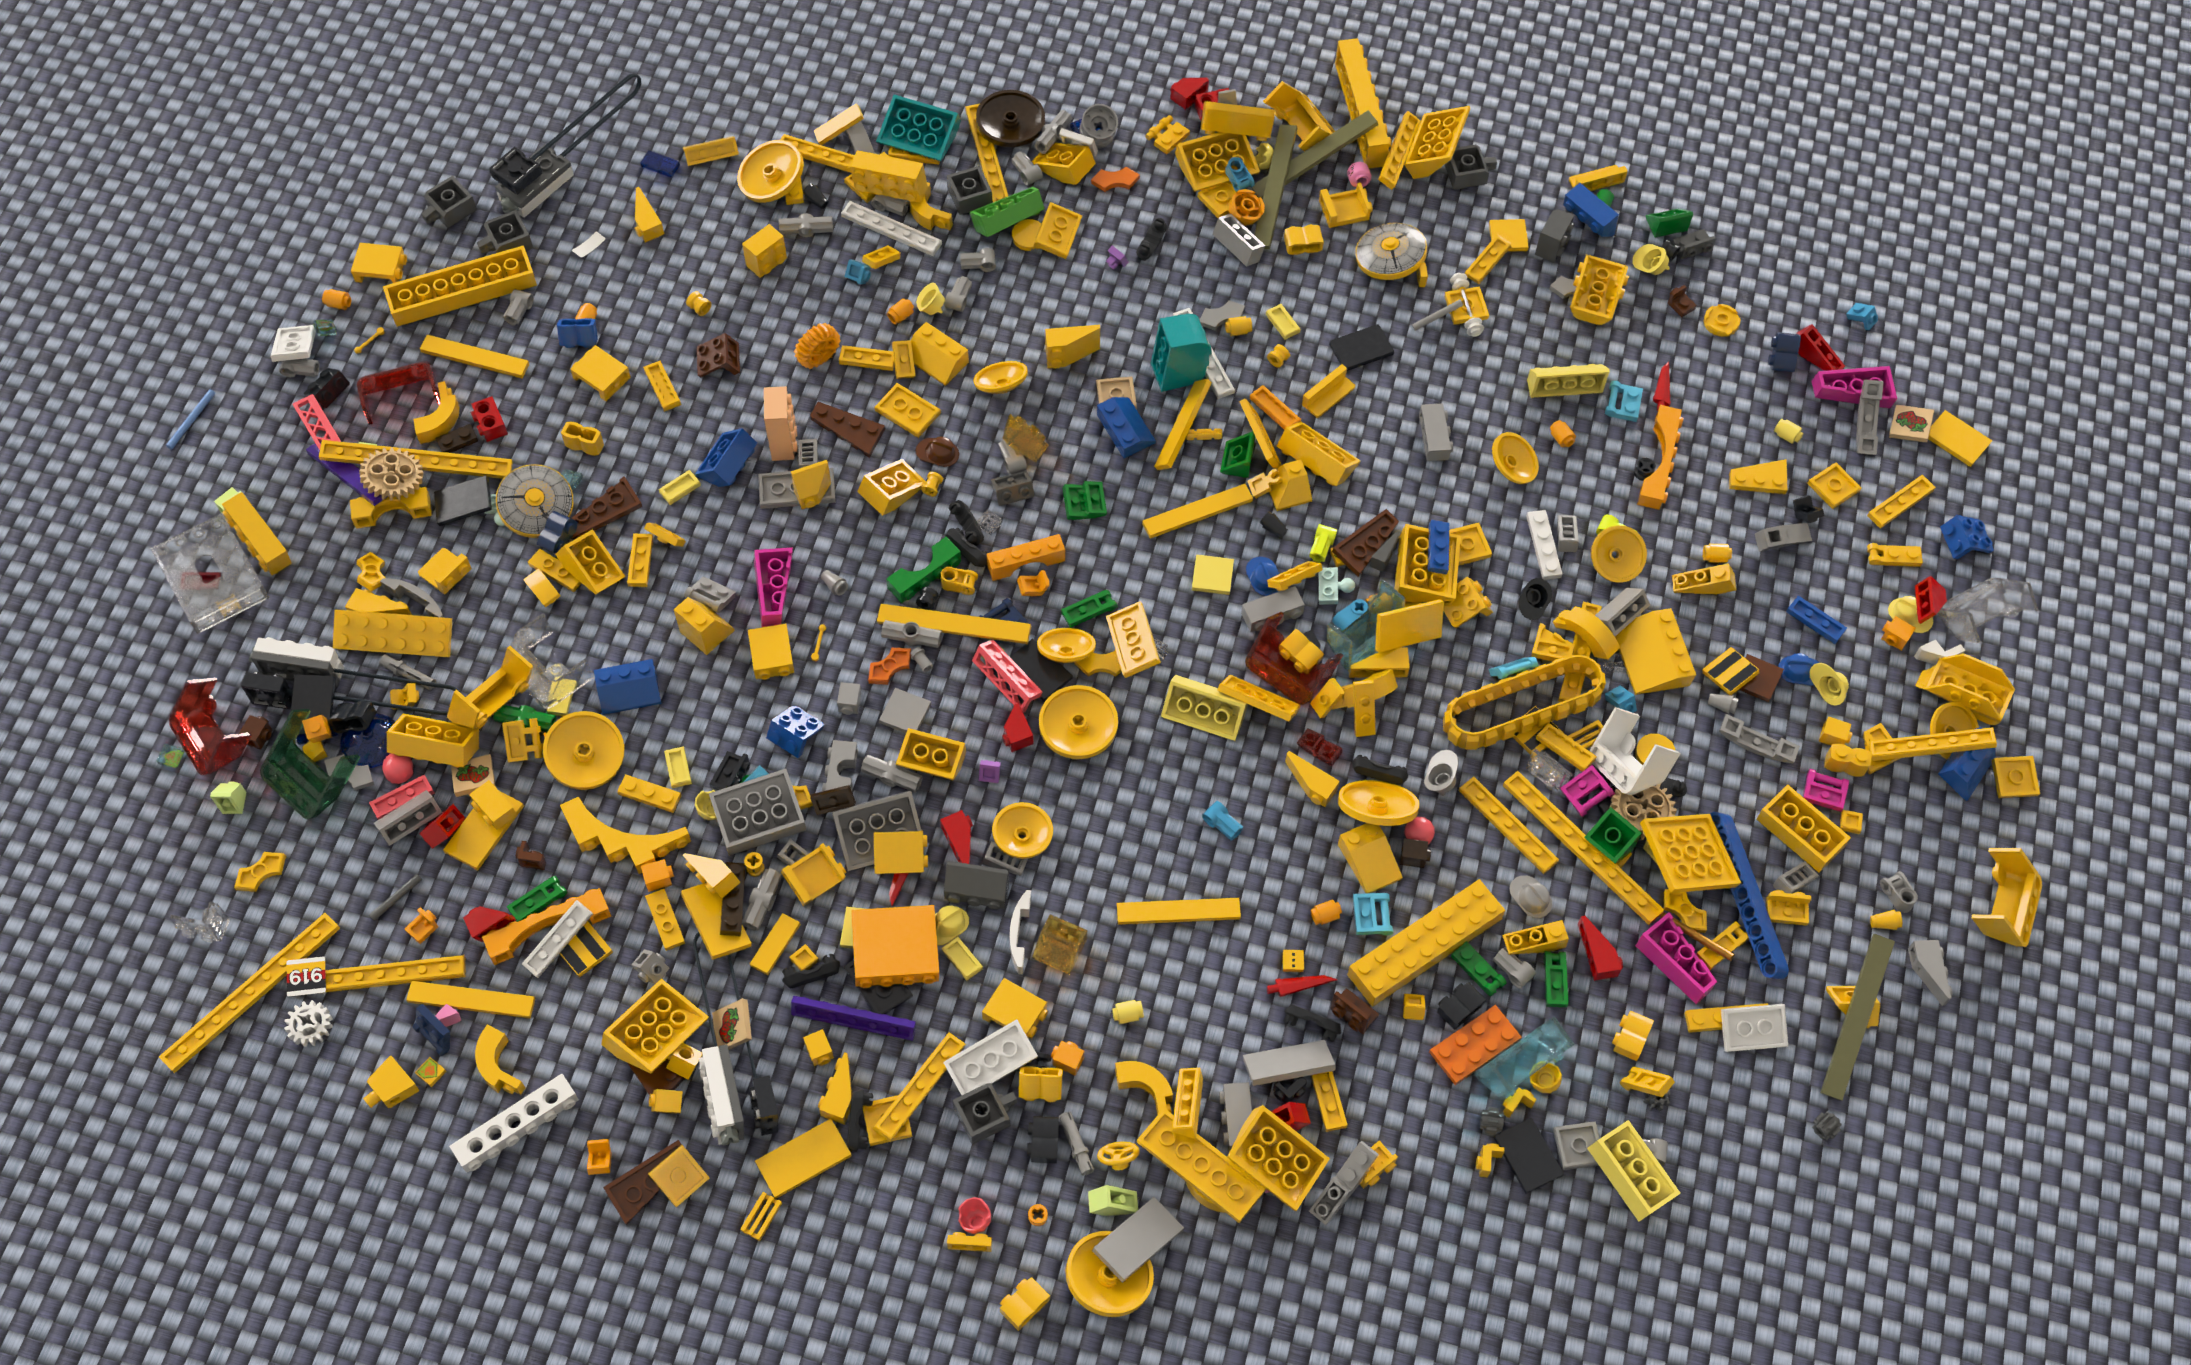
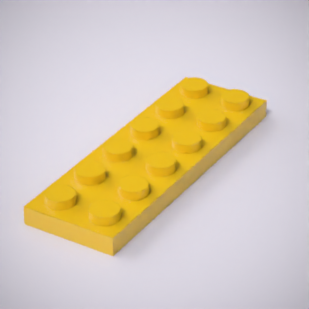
[333,609,452,657]
[1137,1108,1266,1223]

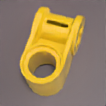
[941,567,978,595]

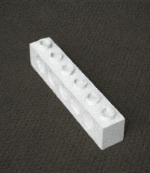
[449,1074,579,1173]

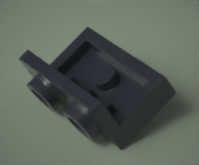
[303,368,350,408]
[709,751,750,790]

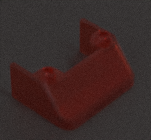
[357,361,441,425]
[1245,612,1343,705]
[169,678,252,775]

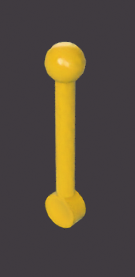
[354,327,385,354]
[811,624,826,661]

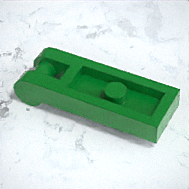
[1061,590,1118,628]
[506,876,568,922]
[1451,941,1507,996]
[1543,951,1568,1008]

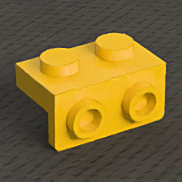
[1765,890,1811,926]
[1360,1140,1398,1189]

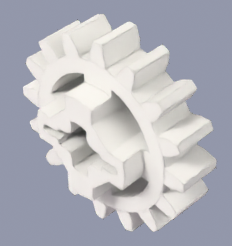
[284,1000,333,1047]

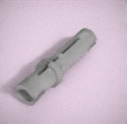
[379,654,436,690]
[1059,1112,1094,1176]

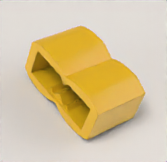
[1284,224,1324,255]
[561,422,604,456]
[1279,629,1324,674]
[1824,744,1872,777]
[1612,1010,1654,1061]
[1019,1066,1063,1102]
[1000,1277,1050,1331]

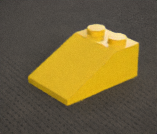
[1031,143,1096,185]
[1045,325,1100,368]
[857,459,926,516]
[555,529,626,595]
[1338,823,1403,893]

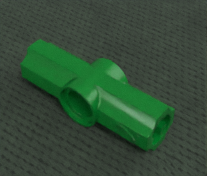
[493,705,557,732]

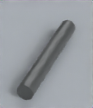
[369,874,422,921]

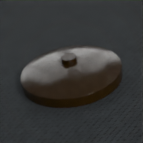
[976,90,1045,147]

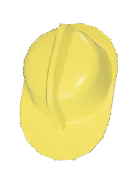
[1632,244,1670,275]
[916,283,945,316]
[1888,596,1933,633]
[1809,663,1849,706]
[935,906,969,946]

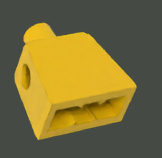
[363,1056,420,1108]

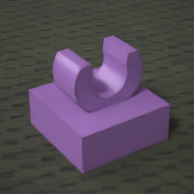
[1106,245,1129,270]
[979,760,1001,783]

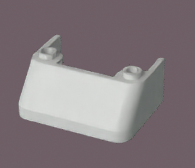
[1590,707,1681,795]

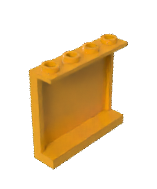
[851,905,939,988]

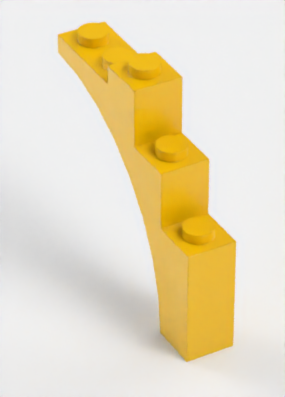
[560,797,691,874]

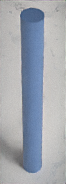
[166,389,216,450]

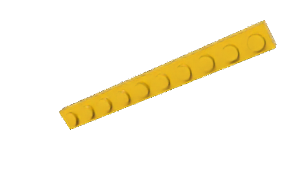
[319,440,513,479]
[1503,771,1664,925]
[159,913,340,1073]

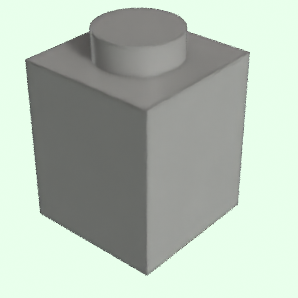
[837,682,862,715]

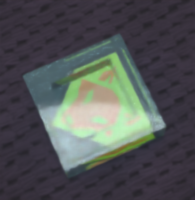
[313,319,337,336]
[157,744,185,768]

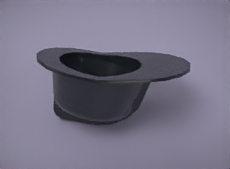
[1518,578,1552,620]

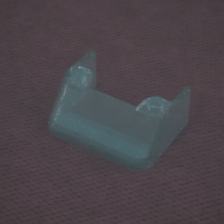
[1327,580,1405,672]
[1474,1017,1575,1099]

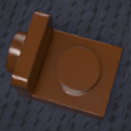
[1668,285,1697,318]
[515,841,546,870]

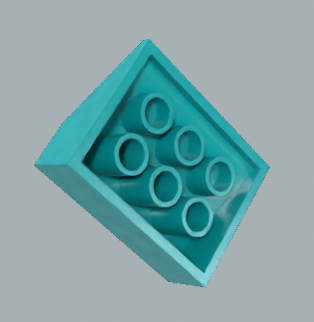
[876,95,961,161]

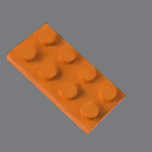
[1429,1005,1522,1085]

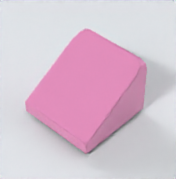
[435,1004,461,1027]

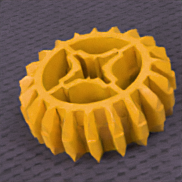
[794,323,841,369]

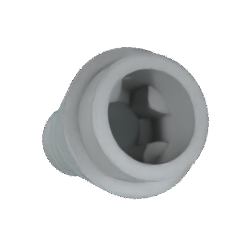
[821,570,848,596]
[1708,693,1739,714]

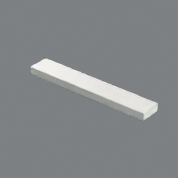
[841,201,942,256]
[1173,308,1235,399]

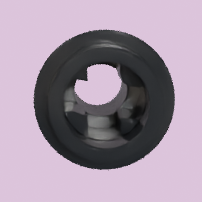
[803,183,829,209]
[1260,511,1288,538]

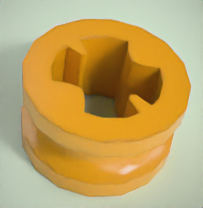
[1028,1204,1048,1226]

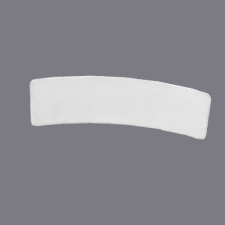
[572,232,605,257]

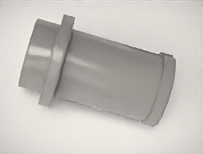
[910,647,933,672]

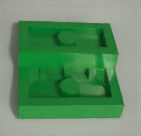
[1062,481,1107,520]

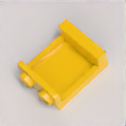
[1319,182,1373,228]
[351,243,407,283]
[570,345,631,401]
[748,624,794,680]
[874,831,928,874]
[781,843,846,906]
[982,978,1048,1039]

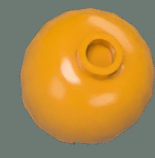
[1228,189,1265,226]

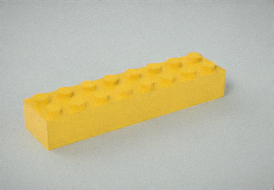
[1335,38,1391,168]
[383,245,537,327]
[1347,879,1505,1007]

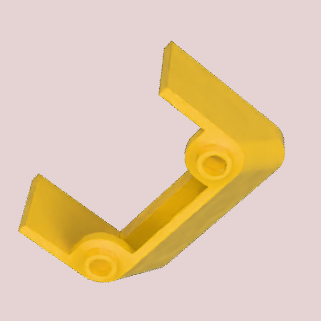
[1263,81,1335,152]
[1200,101,1275,141]
[447,646,533,729]
[1972,848,2042,947]

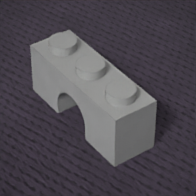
[822,740,858,791]

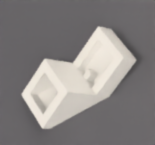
[1914,640,1965,665]

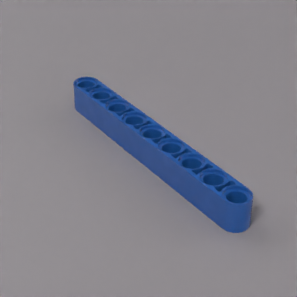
[1710,812,1789,979]

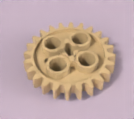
[359,447,423,501]
[1610,783,1677,840]

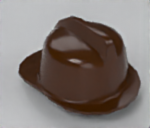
[916,436,959,467]

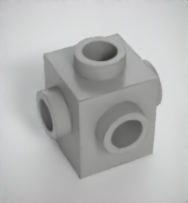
[631,949,669,984]

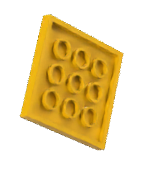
[1640,814,1741,893]

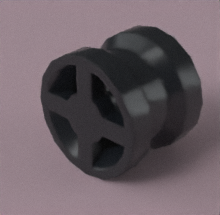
[1662,239,1681,262]
[1634,458,1656,481]
[916,587,939,610]

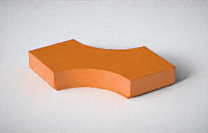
[1091,167,1140,192]
[868,647,911,685]

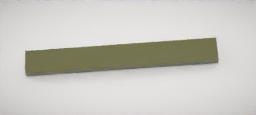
[1251,110,1378,199]
[1254,125,1298,249]
[1820,934,1895,1101]

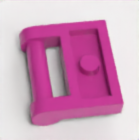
[1560,765,1615,817]
[1803,769,1849,812]

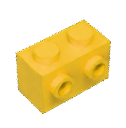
[469,780,517,830]

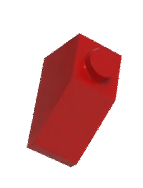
[1170,77,1209,110]
[1002,703,1034,752]
[419,804,466,849]
[463,906,516,942]
[1271,1102,1311,1131]

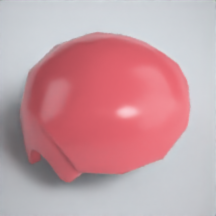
[382,753,414,784]
[1404,817,1435,845]
[958,1197,991,1234]

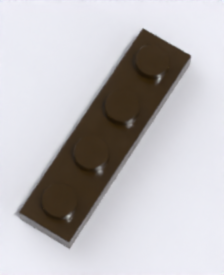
[720,862,745,936]

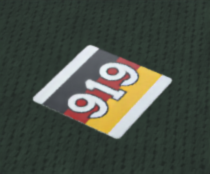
[286,957,326,996]

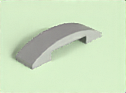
[835,108,875,154]
[1856,380,1883,455]
[380,578,443,617]
[1719,714,1800,764]

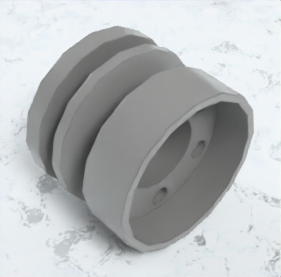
[1079,104,1118,149]

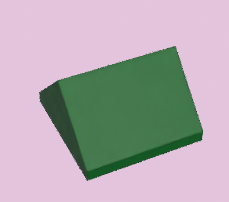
[1646,208,1693,238]
[1220,431,1255,478]
[1584,807,1642,864]

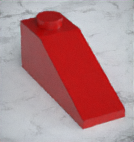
[1796,324,1845,371]
[1915,576,1947,624]
[940,810,973,864]
[1578,916,1623,981]

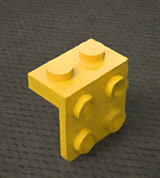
[418,548,472,595]
[1443,576,1493,628]

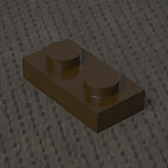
[435,424,478,453]
[810,785,856,815]

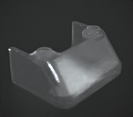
[1937,578,2039,643]
[510,614,594,709]

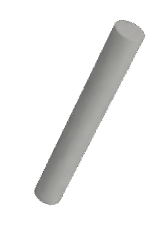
[1412,299,1463,331]

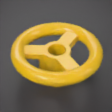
[1097,1142,1140,1170]

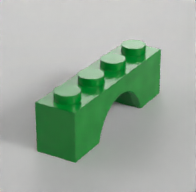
[886,537,961,603]

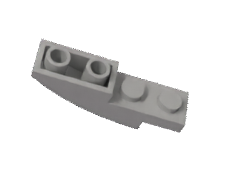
[1309,1141,1379,1225]

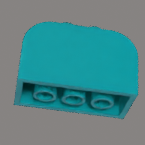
[1151,314,1212,392]

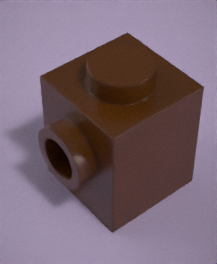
[238,715,273,750]

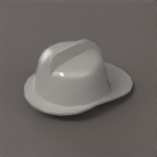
[1424,750,1459,796]
[1509,875,1552,918]

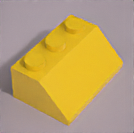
[911,322,969,386]
[896,728,966,780]

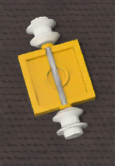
[1444,273,1489,337]

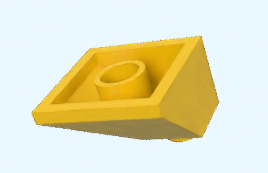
[1269,459,1312,511]
[791,460,831,509]
[1826,986,1880,1028]

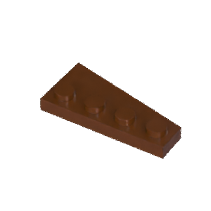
[810,402,885,458]
[571,476,642,540]
[1332,509,1399,577]
[627,1059,685,1095]
[603,1140,682,1225]

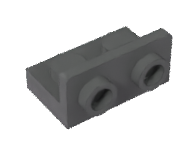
[1672,229,1716,259]
[991,470,1035,506]

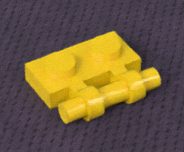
[1145,115,1190,155]
[502,718,543,762]

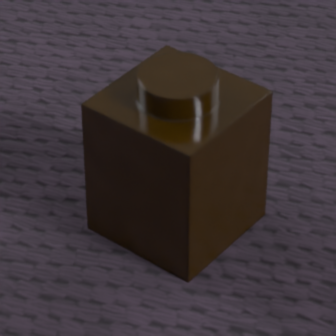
[1400,838,1431,868]

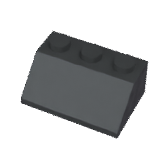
[944,861,1009,910]

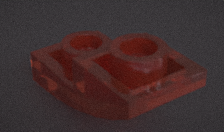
[1297,728,1343,766]

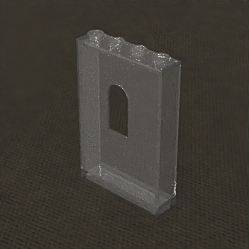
[150,513,269,634]

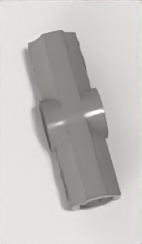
[1034,110,1072,154]
[779,213,833,237]
[881,620,942,648]
[861,755,923,793]
[742,868,782,931]

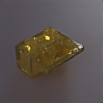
[1002,414,1049,463]
[1032,914,1087,975]

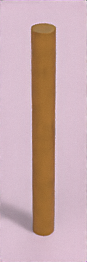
[1660,912,1735,961]

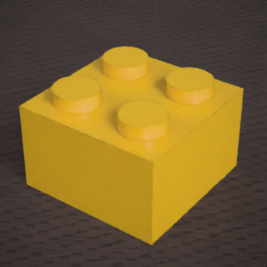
[742,224,787,278]

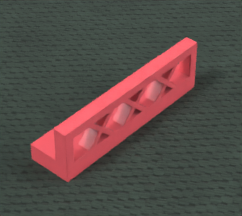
[293,394,341,450]
[972,639,1043,713]

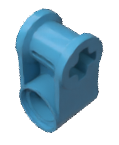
[1225,157,1255,192]
[1332,599,1368,635]

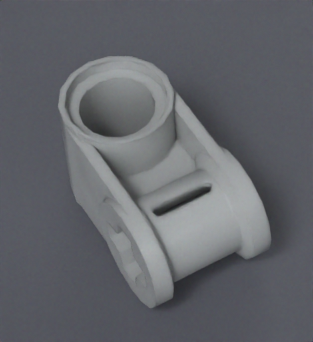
[1880,871,1918,913]

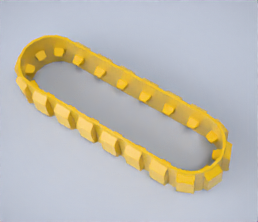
[1443,655,1606,750]

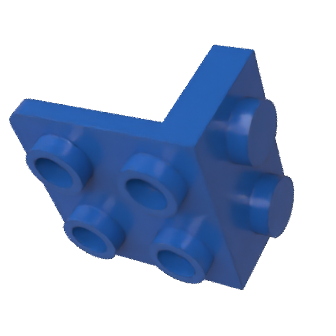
[1940,515,1994,559]
[766,706,824,758]

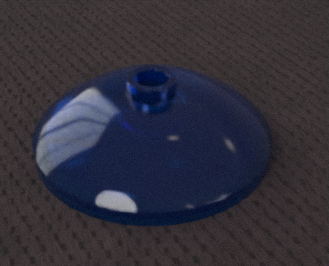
[340,713,395,768]

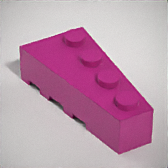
[1812,366,1897,409]
[754,547,793,627]
[1635,912,1717,1004]

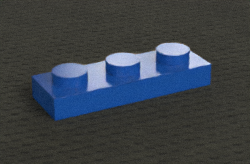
[1428,520,1450,575]
[1786,596,1847,644]

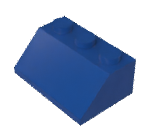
[1563,183,1619,237]
[1097,397,1156,459]
[694,428,757,487]
[594,659,662,715]
[1938,727,1996,801]

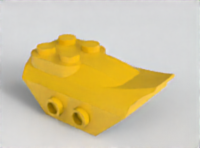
[1570,254,1629,325]
[1915,654,2015,725]

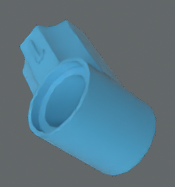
[1202,801,1243,840]

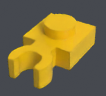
[1248,469,1283,499]

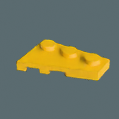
[1729,459,1787,494]

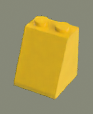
[674,597,735,655]

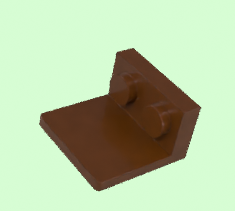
[697,333,740,378]
[1330,988,1379,1034]

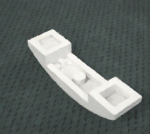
[1010,890,1031,975]

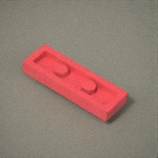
[369,774,434,820]

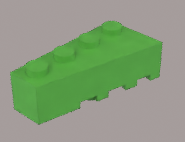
[970,187,1045,237]

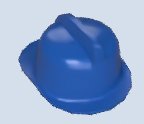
[1246,557,1279,596]
[1778,653,1819,686]

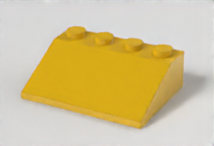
[1404,106,1471,179]
[1175,132,1260,192]
[1394,524,1461,603]
[1615,608,1696,695]
[601,979,709,1073]
[1227,1105,1330,1211]

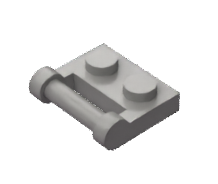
[684,576,736,613]

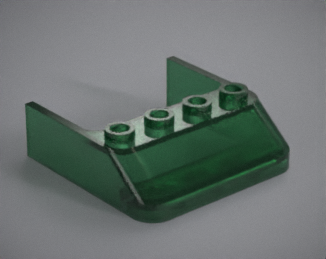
[260,709,360,819]

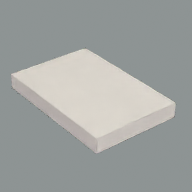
[271,325,316,362]
[1721,1004,1789,1052]

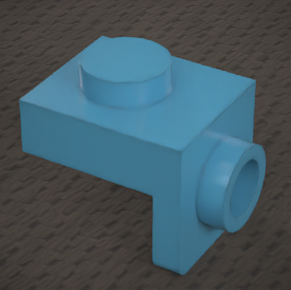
[844,259,871,285]
[1846,303,1878,330]
[1605,685,1637,713]

